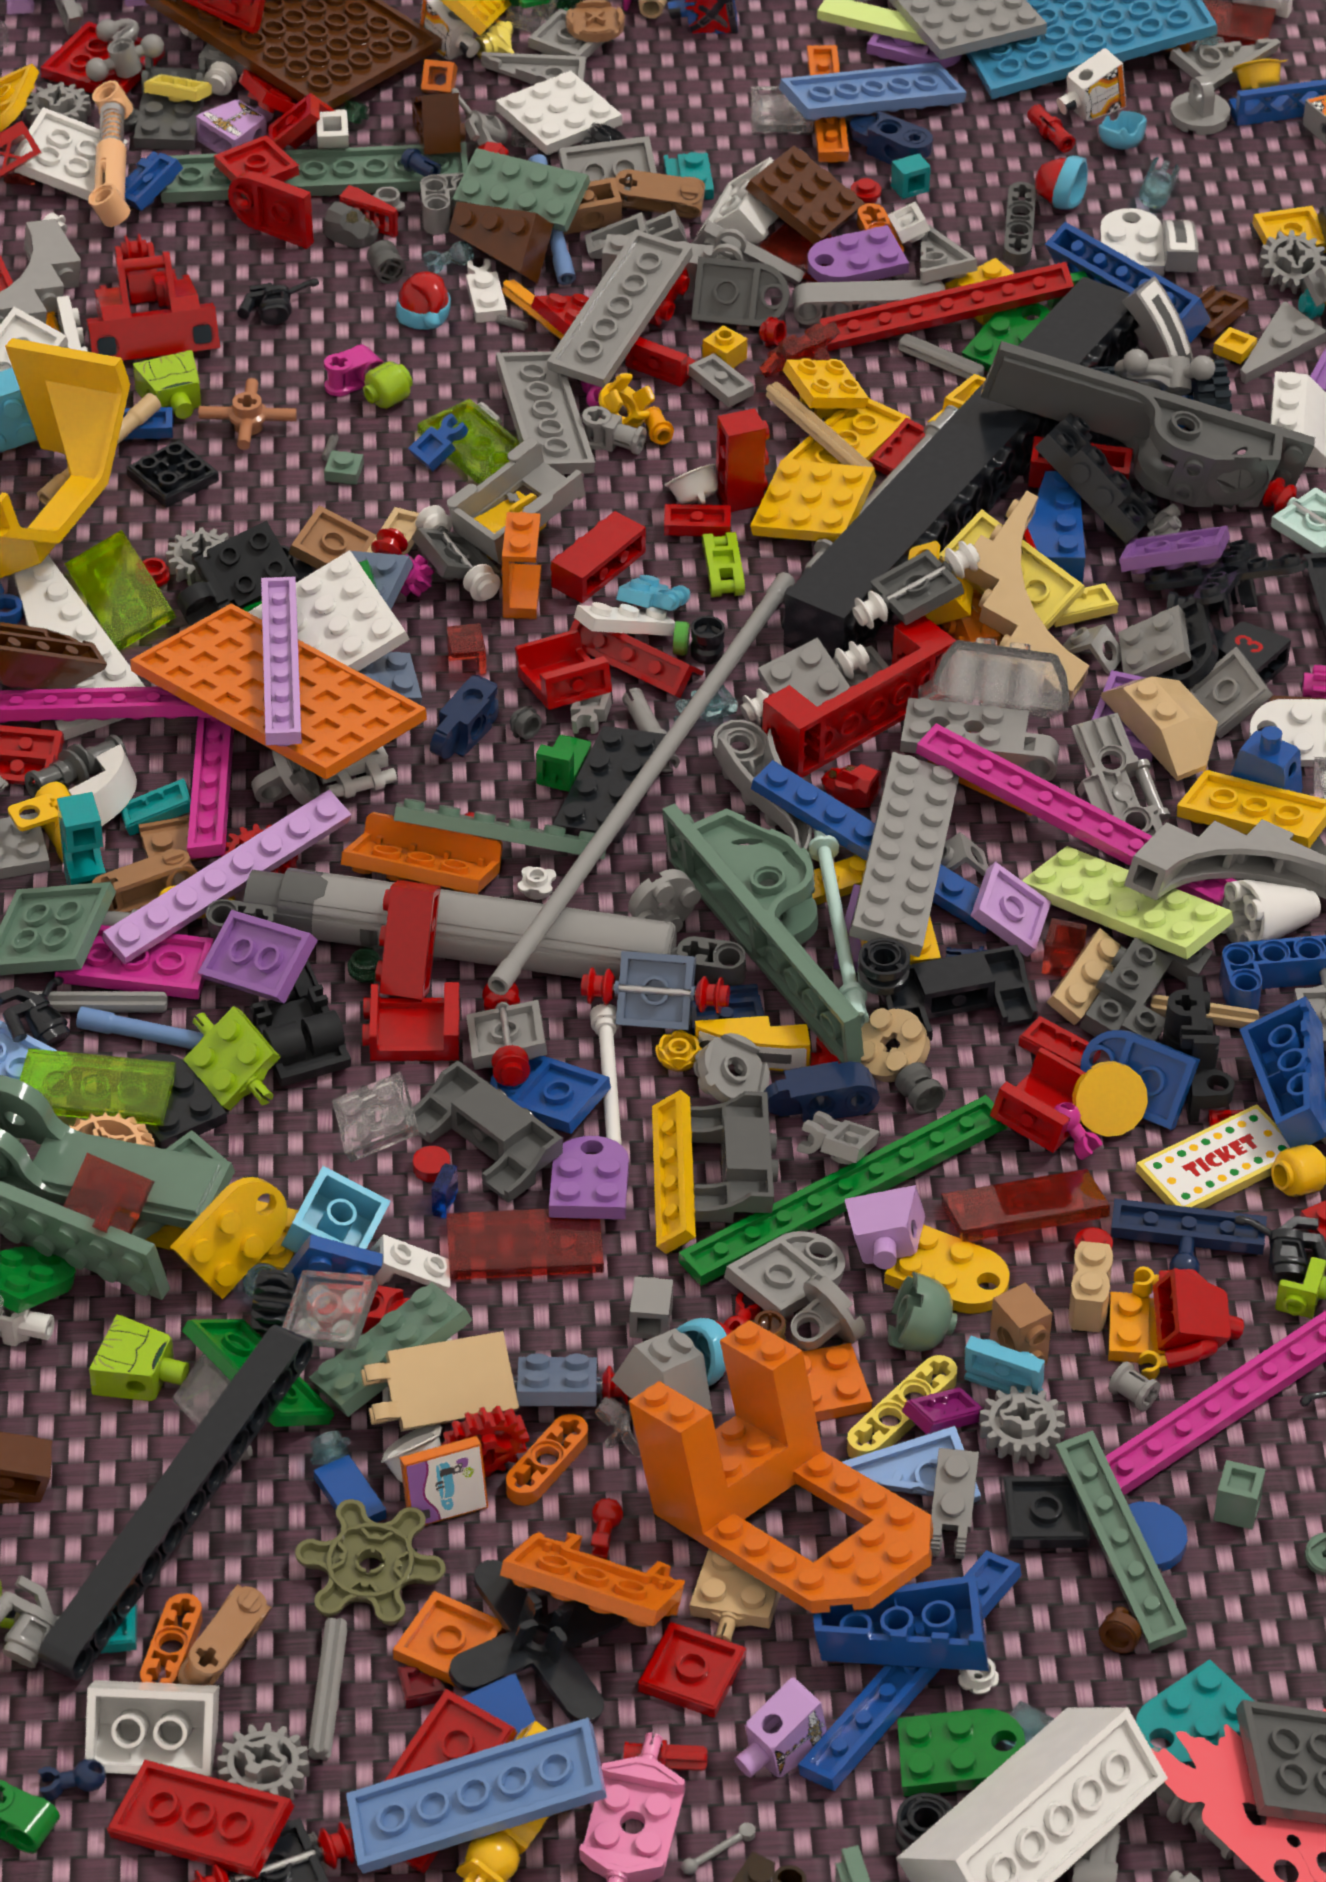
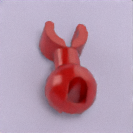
[723,1293,762,1331]
[591,1498,623,1560]

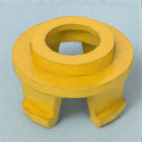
[599,373,655,428]

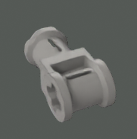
[582,406,647,455]

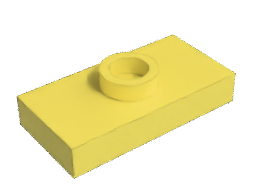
[144,74,212,102]
[1054,583,1118,627]

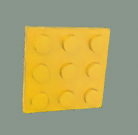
[750,459,876,543]

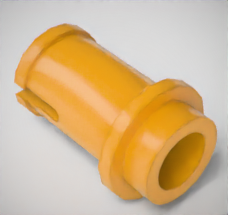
[643,407,674,445]

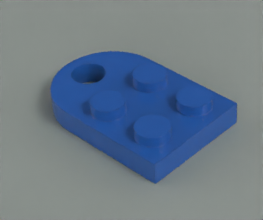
[1080,1030,1200,1129]
[490,1056,611,1134]

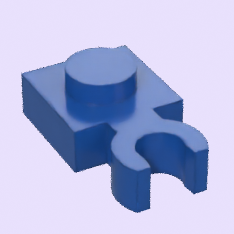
[408,413,469,472]

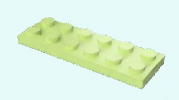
[1022,846,1234,959]

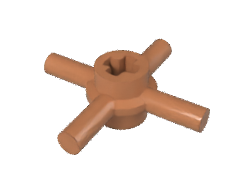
[198,378,297,450]

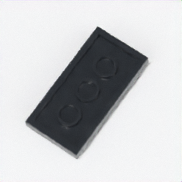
[553,726,666,843]

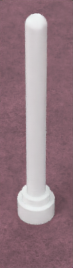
[590,1004,622,1144]

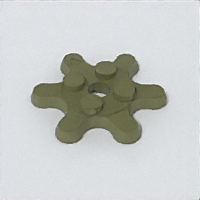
[295,1499,446,1626]

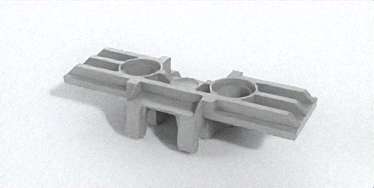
[1071,713,1171,870]

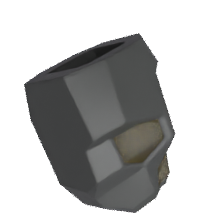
[324,202,378,248]

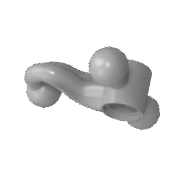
[85,18,164,82]
[1114,349,1215,396]

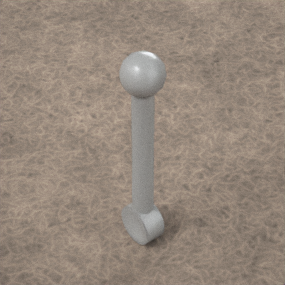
[681,1823,756,1875]

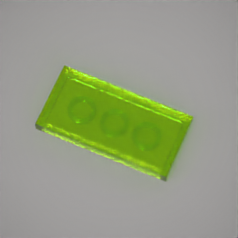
[417,398,520,484]
[64,530,176,651]
[20,1048,176,1126]

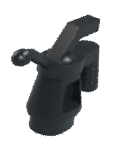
[237,278,319,325]
[0,976,71,1047]
[1235,1215,1326,1283]

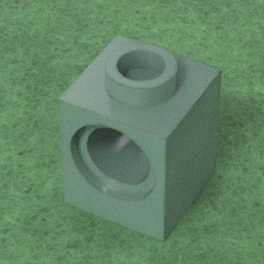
[1214,1460,1266,1530]

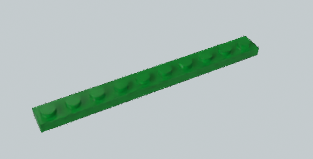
[679,1095,1008,1286]

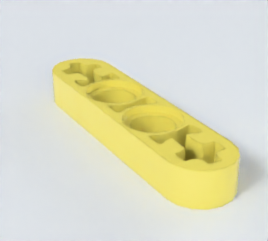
[847,1355,957,1459]

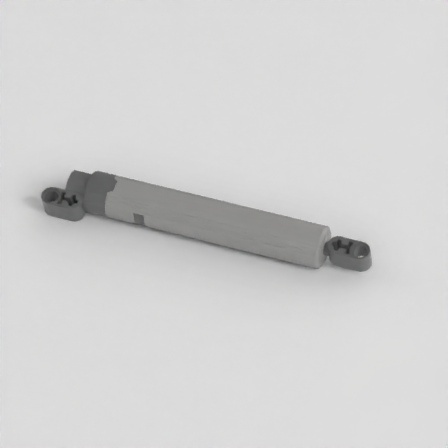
[206,868,746,986]

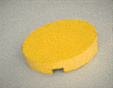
[1072,1061,1148,1137]

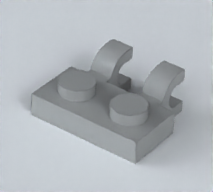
[796,1111,880,1164]

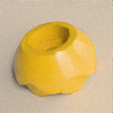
[655,1030,702,1072]

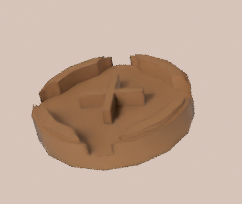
[566,0,625,43]

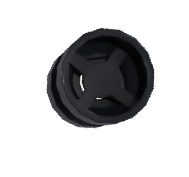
[690,616,725,664]

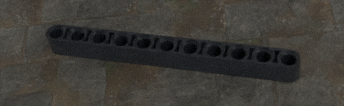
[38,1325,313,1680]

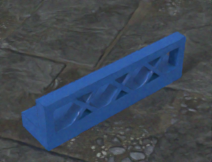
[1228,79,1326,126]

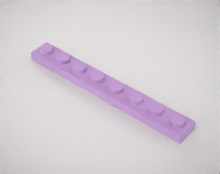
[261,577,302,746]
[102,789,352,965]

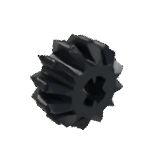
[251,1269,297,1335]

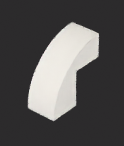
[316,109,349,149]
[68,744,137,826]

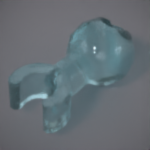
[423,241,473,274]

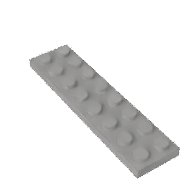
[849,752,959,957]

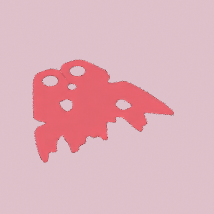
[1150,1708,1326,1882]

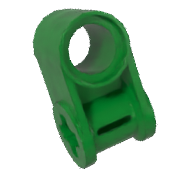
[0,1780,60,1854]

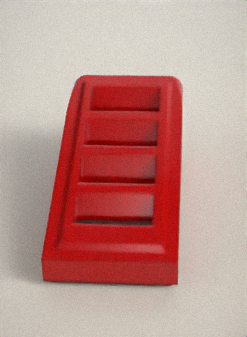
[339,185,398,237]

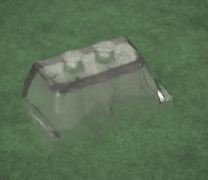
[918,638,1070,719]

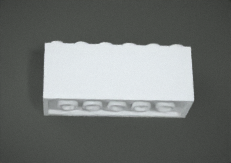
[896,1707,1168,1882]

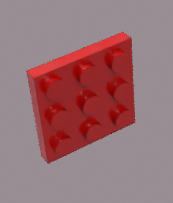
[40,21,165,94]

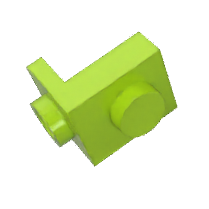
[1275,1257,1326,1319]

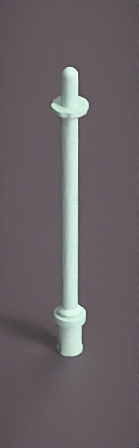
[808,828,869,1028]

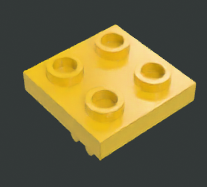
[783,358,869,421]

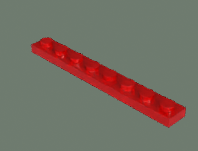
[819,262,1074,352]

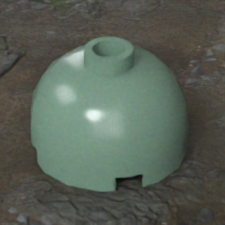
[888,1272,957,1352]

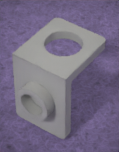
[1063,624,1122,674]
[941,832,988,876]

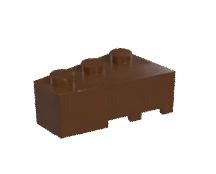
[411,93,466,155]
[449,201,553,284]
[0,1431,52,1504]

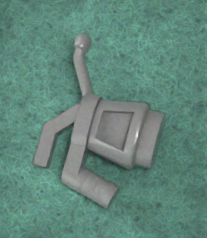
[451,88,508,146]
[0,1576,59,1668]

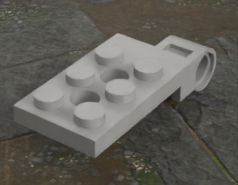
[900,698,1059,782]

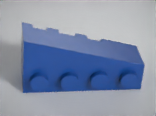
[1028,471,1085,584]

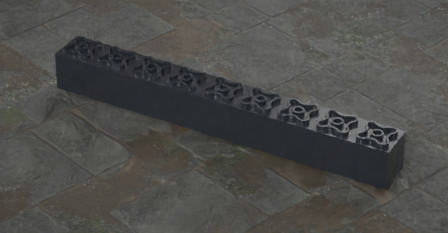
[782,276,1138,659]

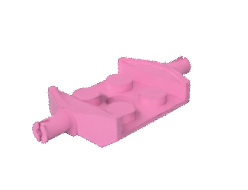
[579,1732,685,1882]

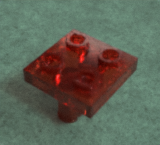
[760,322,840,395]

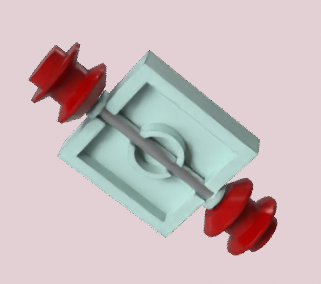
[1263,477,1326,553]

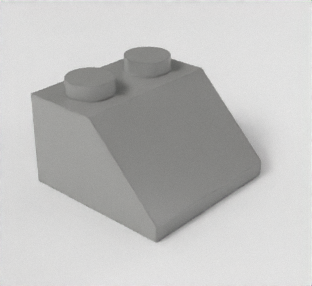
[612,1328,712,1411]

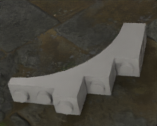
[0,219,81,324]
[1124,819,1326,900]

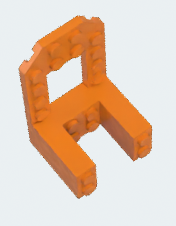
[628,1320,933,1614]

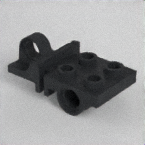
[177,520,298,626]
[249,960,351,1087]
[1162,976,1235,1122]

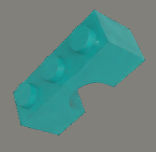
[57,792,106,885]

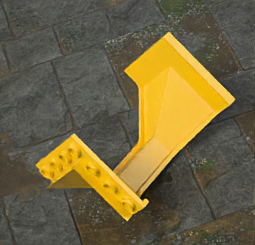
[0,338,130,578]

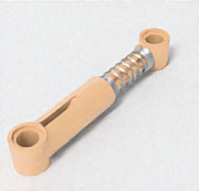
[88,81,134,227]

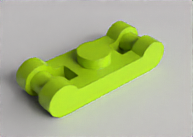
[702,532,745,598]

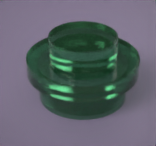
[340,100,370,124]
[347,949,383,982]

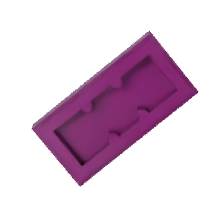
[902,1387,984,1434]

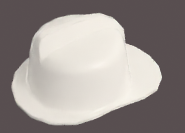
[664,464,718,505]
[381,1425,442,1482]

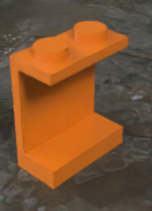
[502,512,541,619]

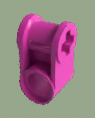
[324,344,384,397]

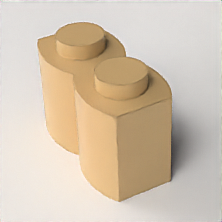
[1068,1241,1113,1333]

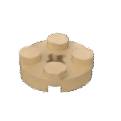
[861,1008,930,1082]

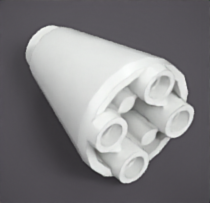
[1221,880,1321,943]

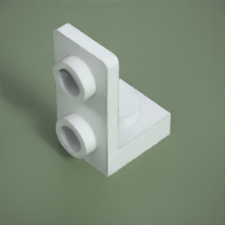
[369,1234,450,1292]

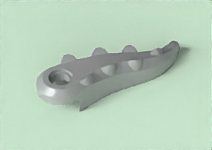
[712,720,812,851]

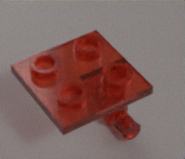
[63,1153,155,1234]

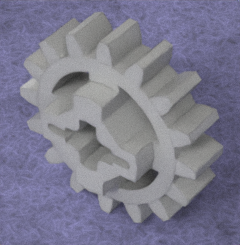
[25,82,91,125]
[1258,230,1326,294]
[166,527,229,586]
[979,1386,1066,1464]
[217,1723,310,1801]

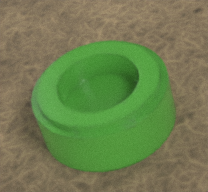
[673,621,690,656]

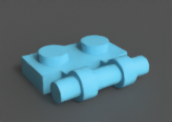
[616,575,690,611]

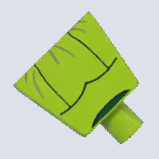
[133,350,201,419]
[89,1315,190,1401]

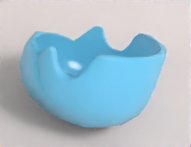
[1098,111,1147,149]

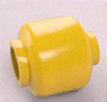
[1271,1144,1326,1197]

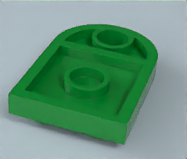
[962,303,1050,372]
[0,1247,76,1313]
[897,1708,1026,1797]

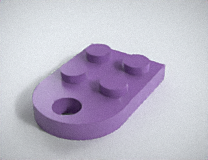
[867,33,962,68]
[808,225,909,282]
[549,1136,629,1219]

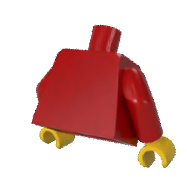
[1132,1266,1244,1380]

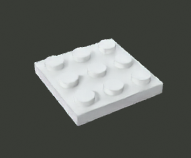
[496,71,622,155]
[9,107,128,200]

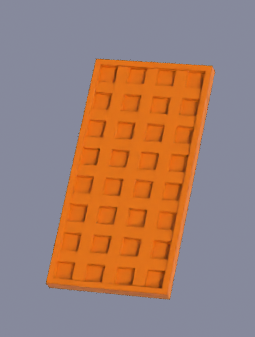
[130,603,427,780]

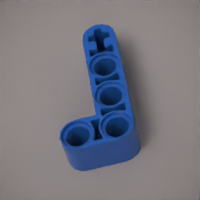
[1219,935,1326,1011]

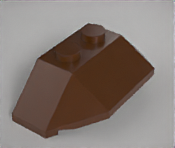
[0,622,107,689]

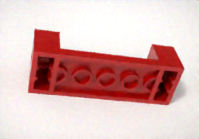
[762,616,957,778]

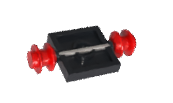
[191,1818,355,1882]

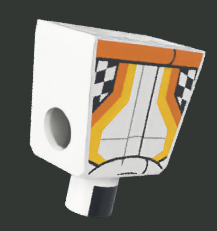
[420,0,480,60]
[1056,48,1126,121]

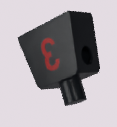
[1213,622,1291,684]

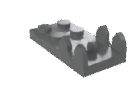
[134,55,208,150]

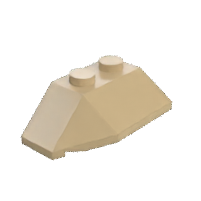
[1101,676,1218,781]

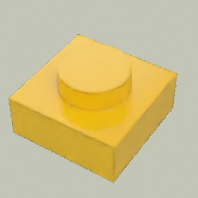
[1213,327,1257,364]

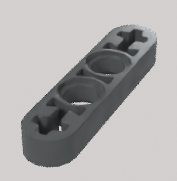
[1003,182,1036,267]

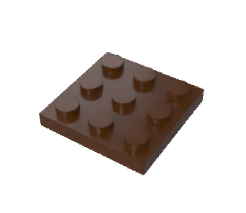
[745,146,865,245]

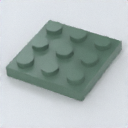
[0,882,116,975]

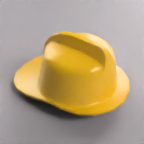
[1232,59,1288,90]

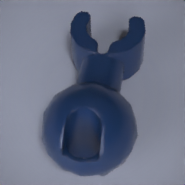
[38,1759,106,1801]

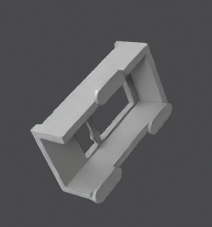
[447,437,585,563]

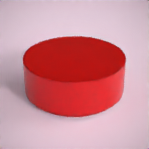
[413,1146,451,1182]

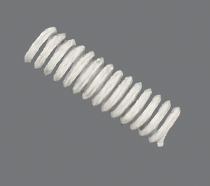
[476,402,502,425]

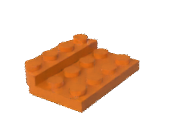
[500,1532,685,1627]

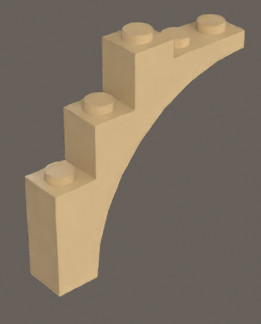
[964,491,1090,707]

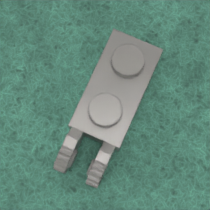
[931,1448,979,1559]

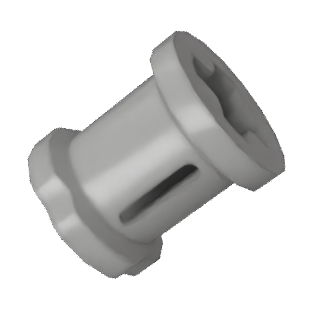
[1108,1361,1161,1412]

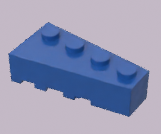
[1240,996,1326,1148]
[813,1575,989,1671]

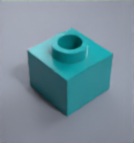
[891,153,931,199]

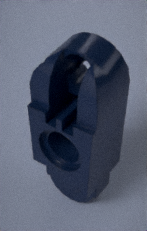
[850,110,933,165]
[430,675,499,759]
[764,1061,880,1122]

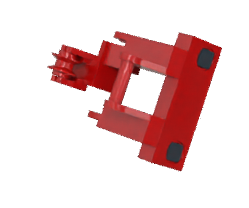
[86,234,220,361]

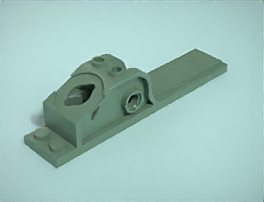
[662,803,864,1063]
[0,1075,235,1229]

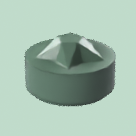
[1304,1533,1326,1576]

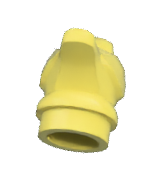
[475,20,515,59]

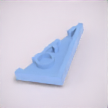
[842,1426,981,1502]

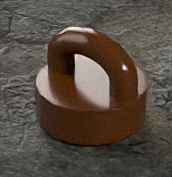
[1099,1606,1142,1653]

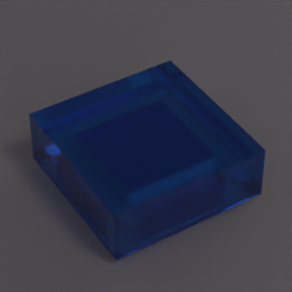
[431,1163,458,1218]

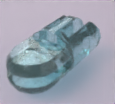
[1139,157,1180,209]

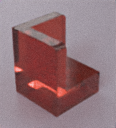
[446,623,486,675]
[1042,918,1087,977]

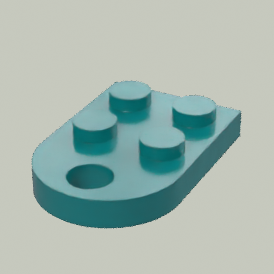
[1136,1659,1254,1769]

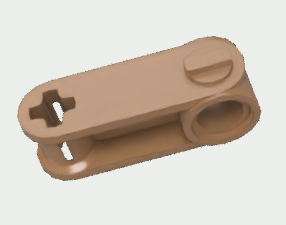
[615,169,705,218]
[92,849,198,912]
[178,1584,272,1685]

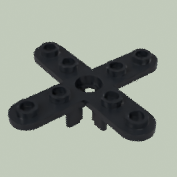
[1144,540,1309,618]
[449,1560,625,1723]

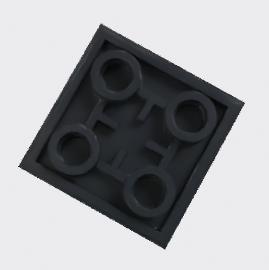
[126,440,219,508]

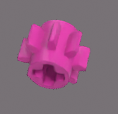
[400,554,435,597]
[1302,665,1326,698]

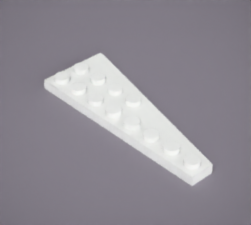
[12,555,145,741]

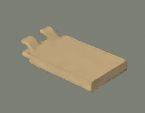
[361,1331,519,1432]

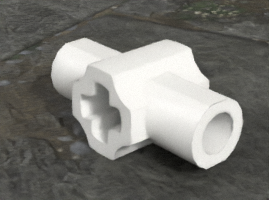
[0,1305,54,1346]

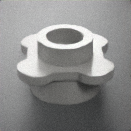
[372,187,405,211]

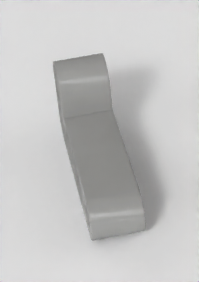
[420,173,464,235]

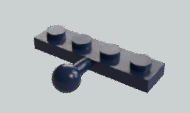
[1110,1199,1267,1273]

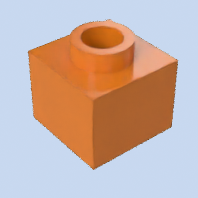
[421,59,458,94]

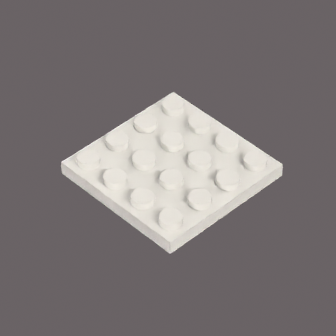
[248,550,410,671]

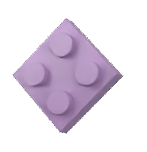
[971,862,1051,956]

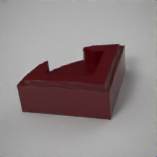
[397,1667,445,1709]

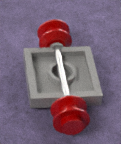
[466,983,548,1086]

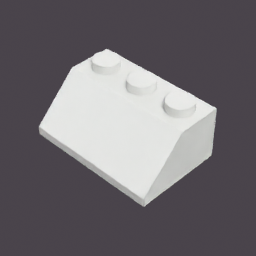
[697,157,779,245]
[1270,371,1326,468]
[85,1680,219,1777]

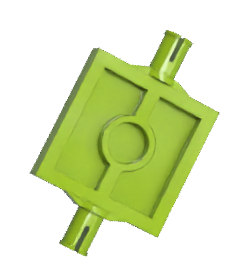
[183,1006,281,1111]

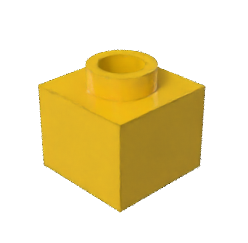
[702,325,748,369]

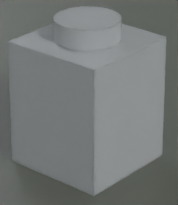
[629,1277,673,1339]

